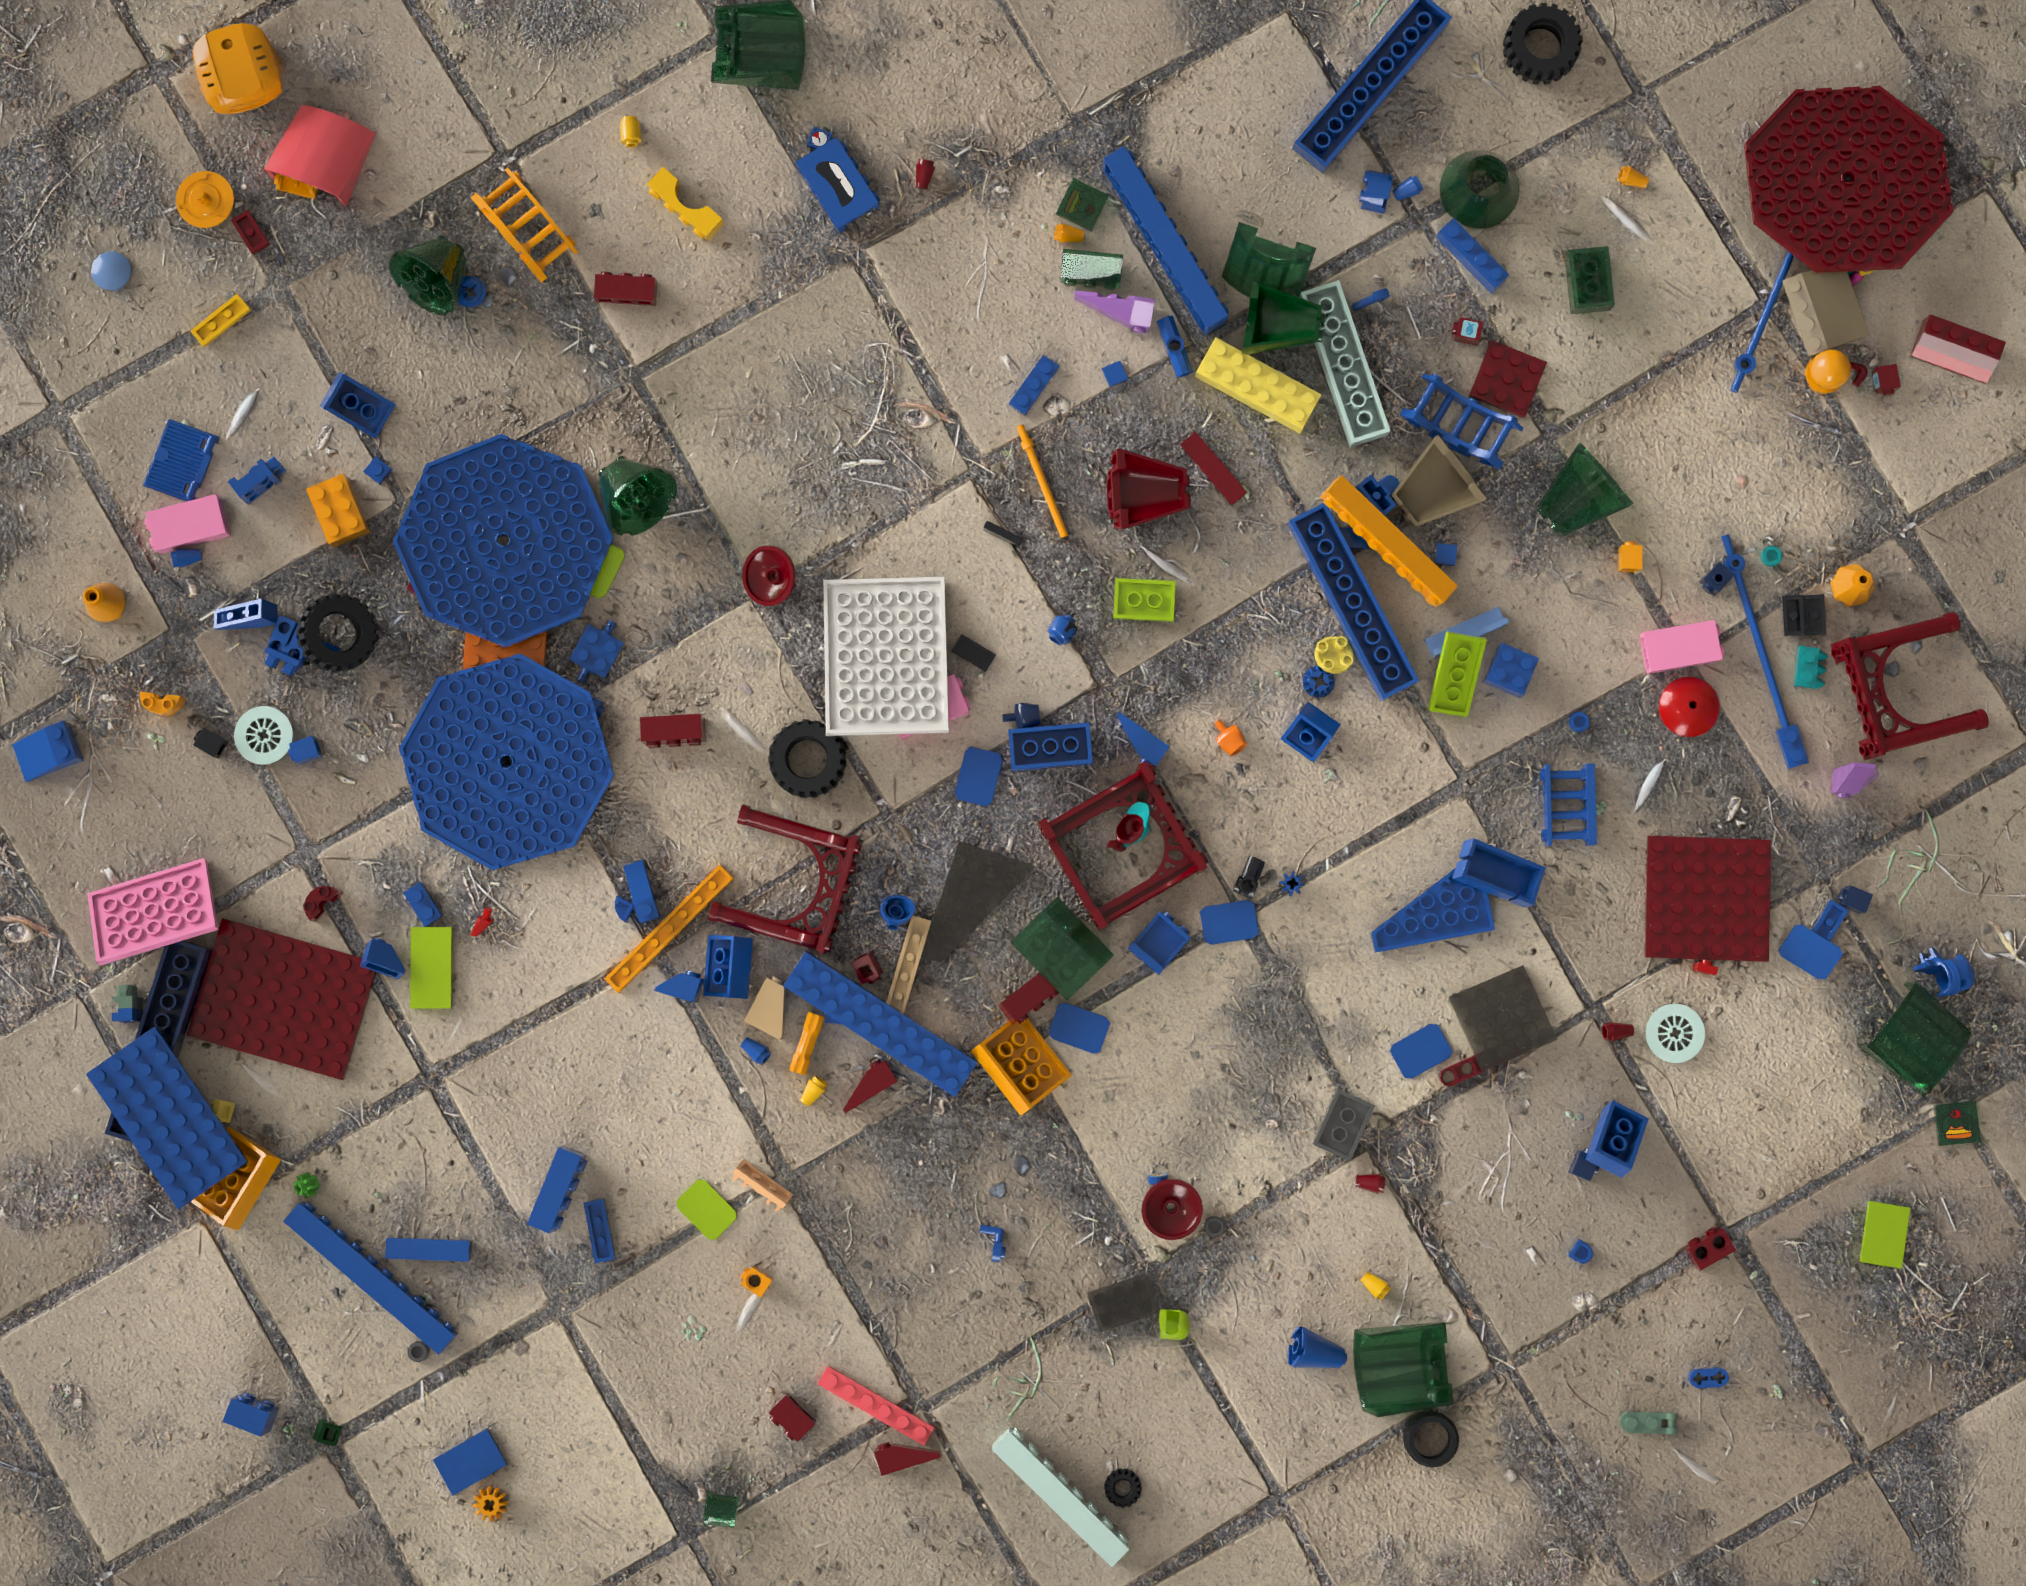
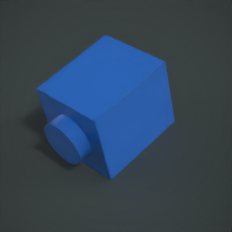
[288,736,323,764]

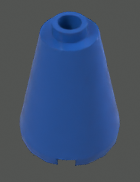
[1287,1326,1347,1368]

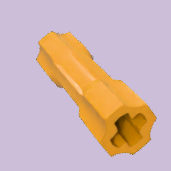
[789,1012,825,1075]

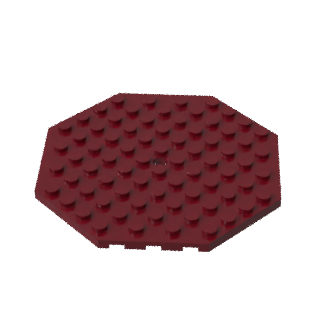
[1744,86,1954,273]

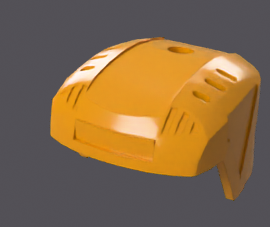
[193,23,284,114]

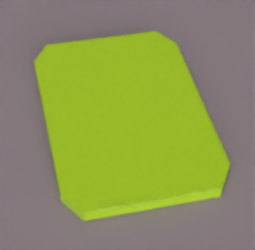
[590,545,625,599]
[676,1179,737,1240]

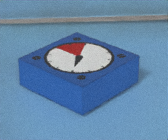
[807,126,833,150]

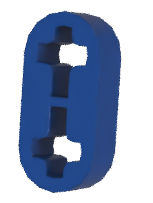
[1688,1367,1729,1388]

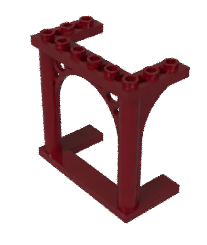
[1038,761,1208,931]

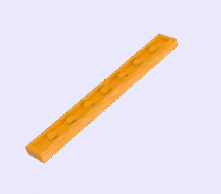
[604,864,735,993]

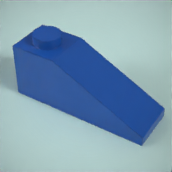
[214,599,278,630]
[1117,712,1170,768]
[623,860,662,924]

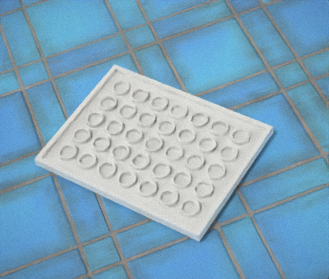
[823,577,949,736]

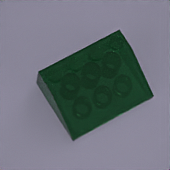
[1010,897,1114,1001]

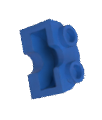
[1359,170,1393,214]

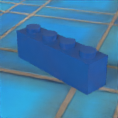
[1436,218,1509,294]

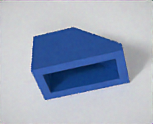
[360,938,405,979]

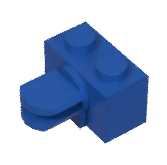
[1355,474,1399,515]

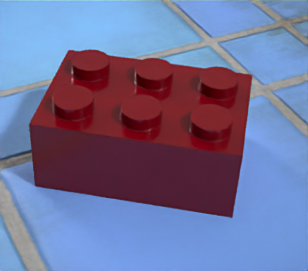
[640,714,706,749]

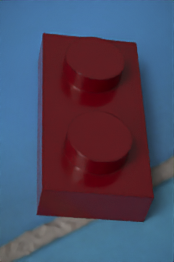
[231,210,270,255]

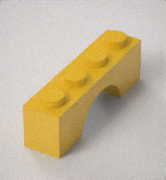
[647,167,724,241]

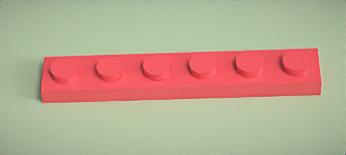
[818,1366,935,1446]

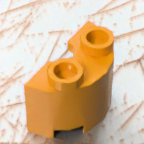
[140,692,186,716]

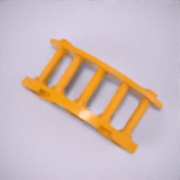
[470,167,579,283]

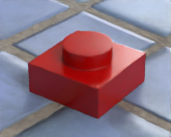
[1692,959,1718,976]

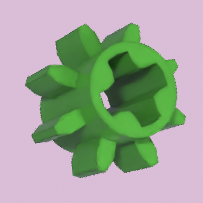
[294,1172,320,1199]

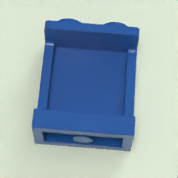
[1128,911,1191,975]

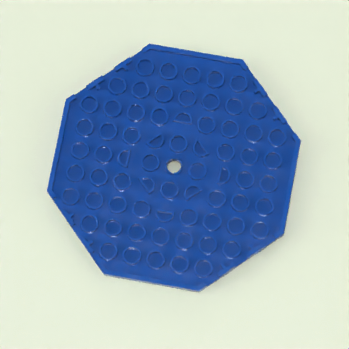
[393,434,613,648]
[399,653,615,870]

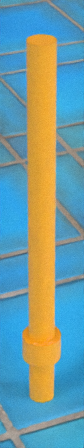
[1016,424,1068,538]

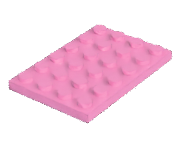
[87,858,218,966]

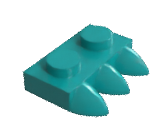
[1794,646,1829,689]

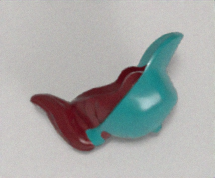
[1107,802,1151,852]

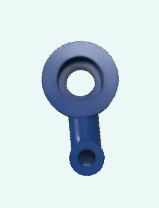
[979,1225,1006,1263]

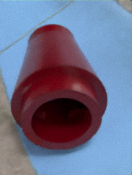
[916,159,935,190]
[1602,1022,1634,1042]
[1355,1174,1386,1194]

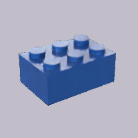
[1585,1100,1649,1178]

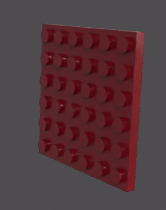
[1644,836,1771,962]

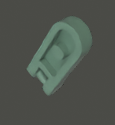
[1619,1411,1678,1434]

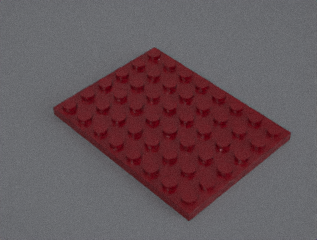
[186,918,376,1080]

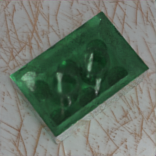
[1564,246,1615,314]

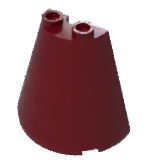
[1106,449,1191,529]

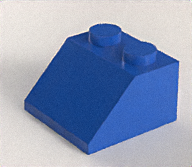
[1281,701,1341,762]
[654,970,704,1003]

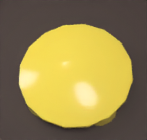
[1314,636,1354,674]

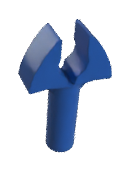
[1352,288,1390,311]

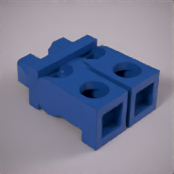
[227,456,286,505]
[264,615,320,676]

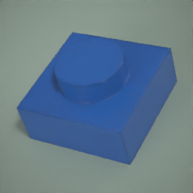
[363,456,393,485]

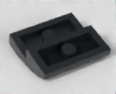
[1782,594,1827,636]

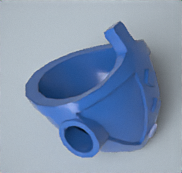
[880,895,915,930]

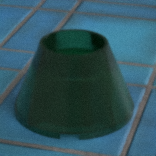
[1439,150,1519,229]

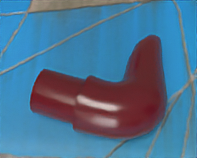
[1850,362,1868,387]

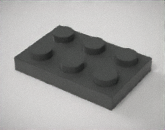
[1312,1088,1375,1161]

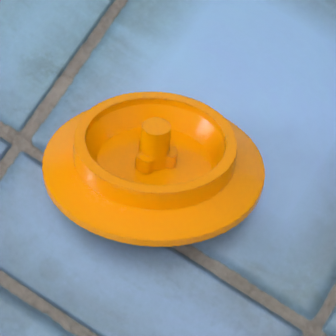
[176,171,234,228]

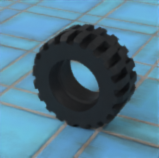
[1503,3,1583,85]
[296,593,378,672]
[768,719,847,798]

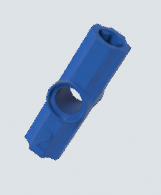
[1156,315,1193,378]

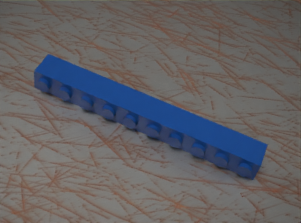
[283,1201,458,1355]

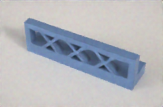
[1424,607,1509,658]

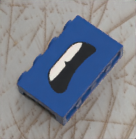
[796,137,880,233]

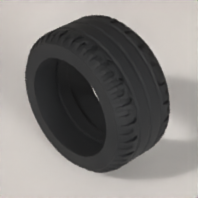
[1403,1411,1459,1467]

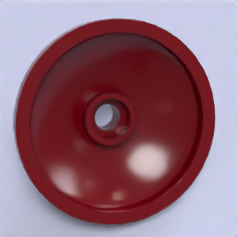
[742,545,796,606]
[1141,1179,1203,1240]

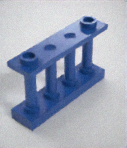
[1539,763,1597,846]

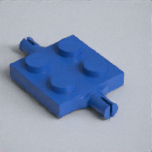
[569,620,624,683]

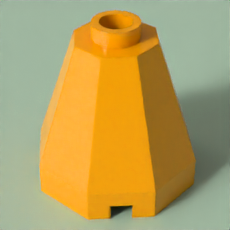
[1830,564,1875,607]

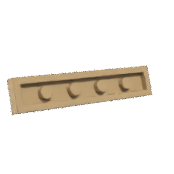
[886,916,931,1013]

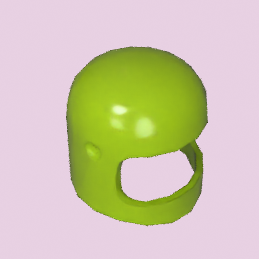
[1159,1309,1190,1340]

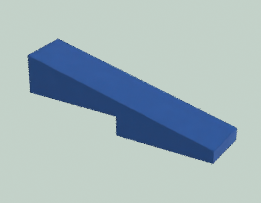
[385,1238,470,1262]

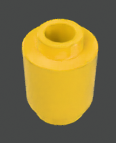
[620,116,641,148]

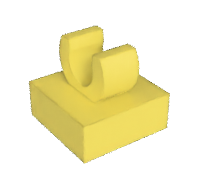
[211,1099,235,1123]

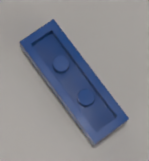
[1009,355,1060,416]
[583,1198,616,1263]

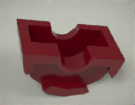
[303,886,344,922]

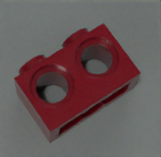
[1684,1226,1736,1271]

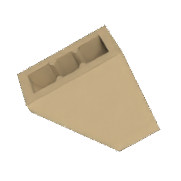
[744,976,786,1040]

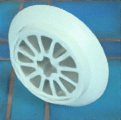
[234,706,293,765]
[1646,1004,1705,1063]

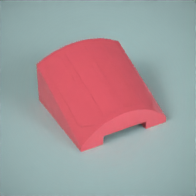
[264,105,376,206]

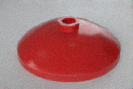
[1658,677,1720,737]

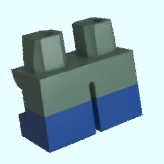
[112,985,143,1023]

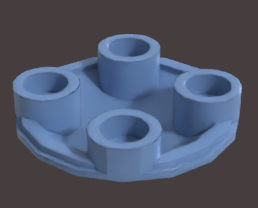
[91,251,132,291]

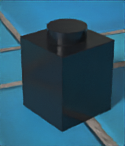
[193,728,229,759]

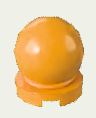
[1804,349,1851,394]

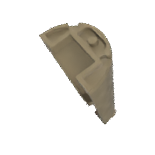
[1391,434,1487,527]

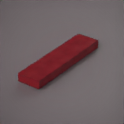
[1180,432,1247,506]

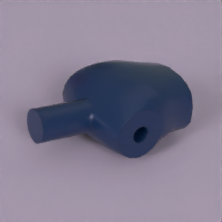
[1002,703,1040,729]

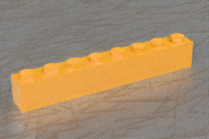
[1320,475,1458,607]

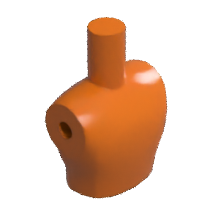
[1214,719,1247,757]

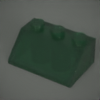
[1060,249,1123,290]

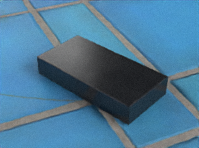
[983,521,1022,548]
[951,634,996,672]

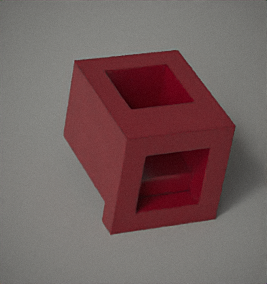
[851,950,883,984]

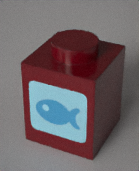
[1451,317,1484,346]
[1871,364,1901,396]

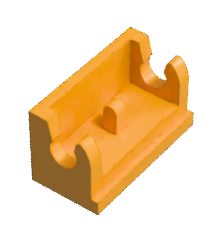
[274,173,318,200]

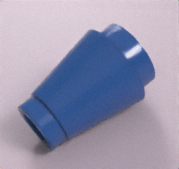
[1392,176,1423,201]
[171,548,202,569]
[740,1037,772,1065]

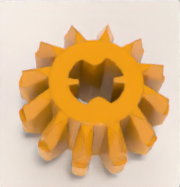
[473,1486,509,1522]

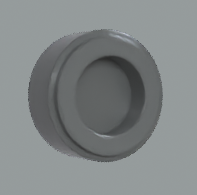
[1204,1216,1225,1237]
[407,1341,429,1362]

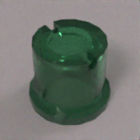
[702,1490,738,1528]

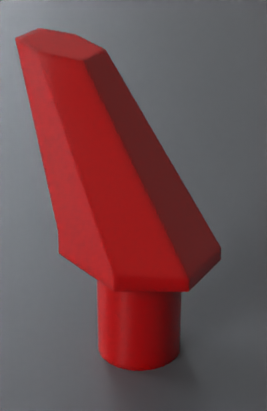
[470,907,494,937]

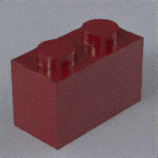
[769,1393,816,1442]

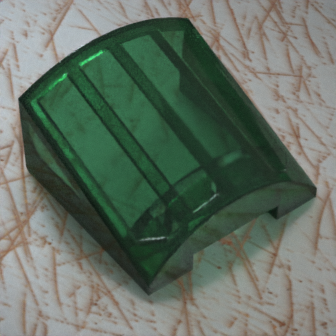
[711,0,805,90]
[1222,222,1316,298]
[1857,981,1972,1096]
[1353,1322,1454,1417]

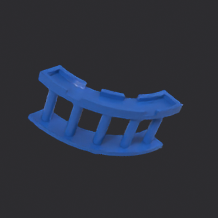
[1400,374,1523,469]

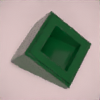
[313,1419,342,1447]

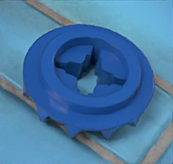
[454,276,487,308]
[1303,665,1335,698]

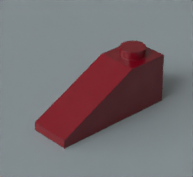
[843,1059,898,1113]
[874,1442,941,1476]

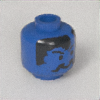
[1047,615,1078,646]

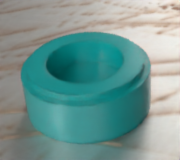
[1761,546,1782,567]

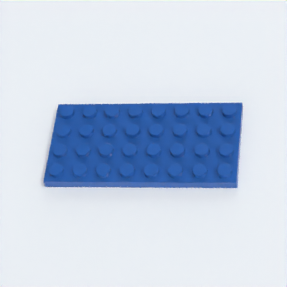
[86,1027,249,1209]

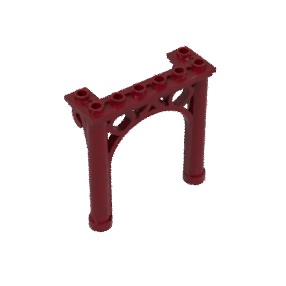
[1831,612,1989,761]
[708,804,862,955]

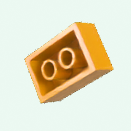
[306,474,371,548]

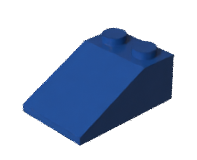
[319,372,396,439]
[12,721,84,782]

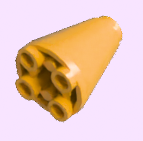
[83,582,126,623]

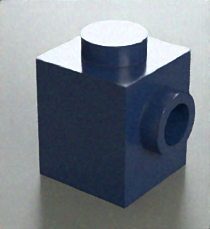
[1700,562,1734,596]
[1568,1148,1600,1181]

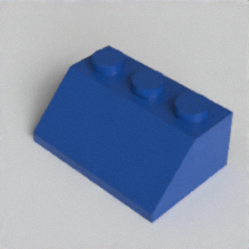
[703,935,753,999]

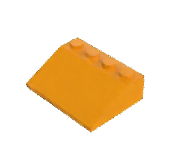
[971,1018,1072,1116]
[191,1126,281,1231]

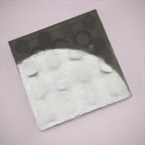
[1448,965,1558,1072]

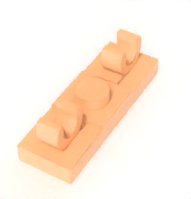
[733,1159,793,1211]

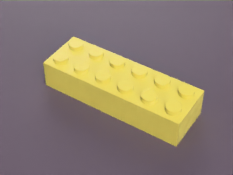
[1195,337,1321,434]

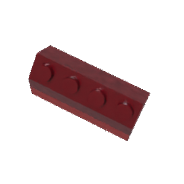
[1910,314,2006,384]

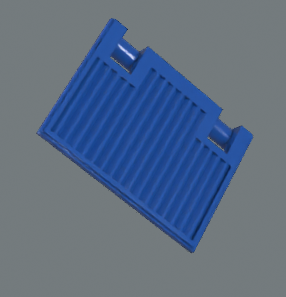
[143,419,219,502]

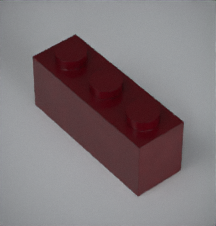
[594,272,657,306]
[998,966,1063,1025]

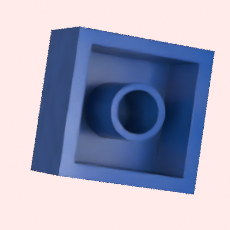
[1483,643,1539,698]
[222,1392,280,1437]

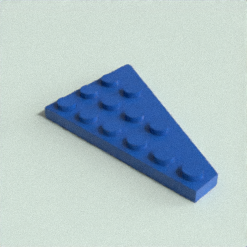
[1371,868,1495,953]

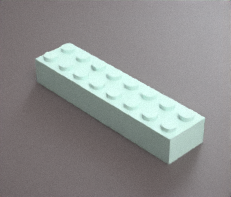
[1299,280,1390,448]
[992,1427,1129,1567]

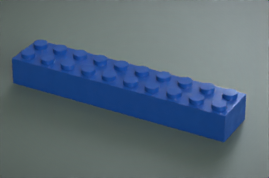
[1293,0,1452,174]
[1103,146,1229,337]
[1287,503,1419,702]
[783,951,978,1097]

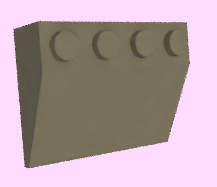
[1782,270,1870,357]

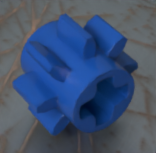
[1279,871,1305,897]

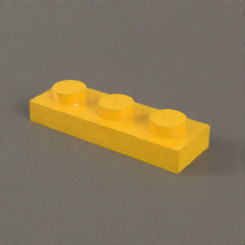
[191,294,251,348]

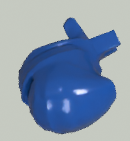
[1913,947,1975,997]

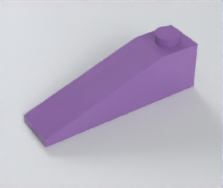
[1074,291,1155,334]
[1831,762,1879,799]

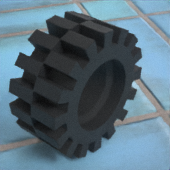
[1104,1468,1142,1508]

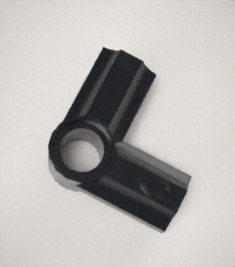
[1233,855,1265,899]

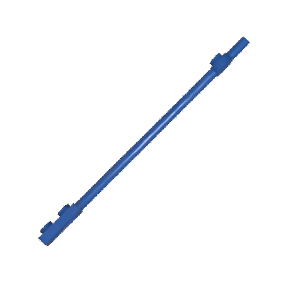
[1730,251,1794,393]
[1721,534,1809,769]

